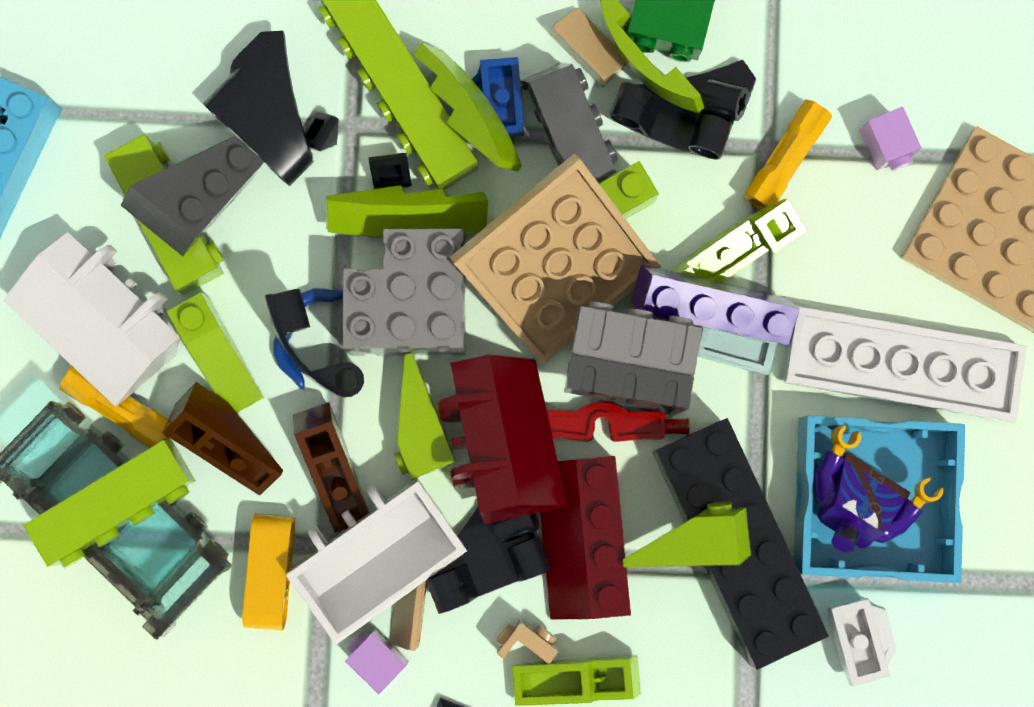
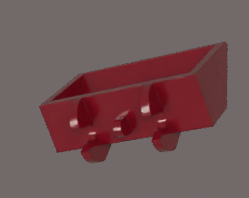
[436,355,568,524]

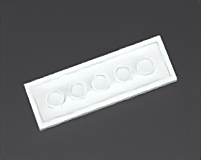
[783,306,1027,422]

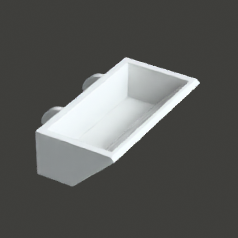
[3,232,180,407]
[286,478,467,645]

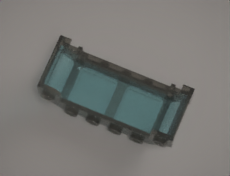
[0,401,232,640]

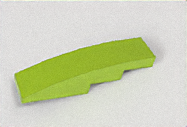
[413,42,522,172]
[325,185,488,237]

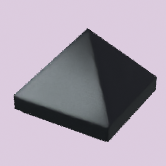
[304,112,339,152]
[368,153,412,189]

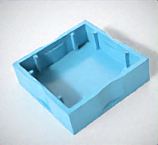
[793,415,965,583]

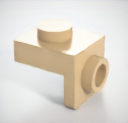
[496,619,559,664]

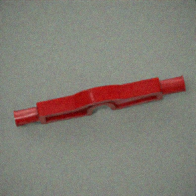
[547,402,690,442]

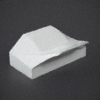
[828,598,897,686]

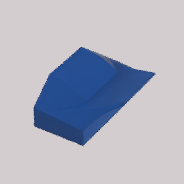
[472,57,524,137]

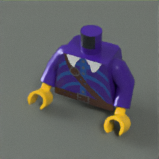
[813,425,943,553]

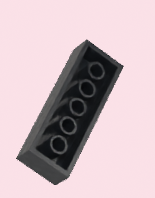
[652,418,829,670]

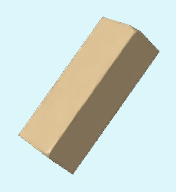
[551,8,627,88]
[390,581,427,651]

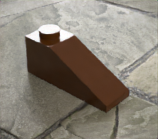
[162,382,283,496]
[293,402,369,533]

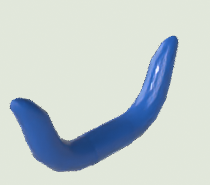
[273,288,343,389]

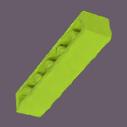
[317,0,478,190]

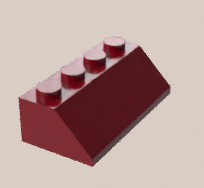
[540,456,631,620]

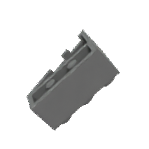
[520,62,618,181]
[120,136,265,256]

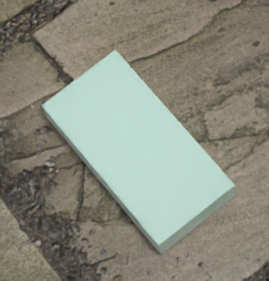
[698,326,777,376]

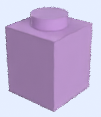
[859,106,922,171]
[344,629,409,695]

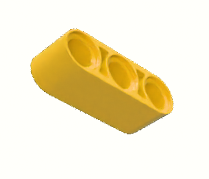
[242,514,295,631]

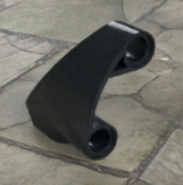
[203,30,314,187]
[609,59,757,160]
[265,288,364,398]
[426,507,552,614]

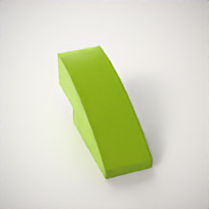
[512,655,641,706]

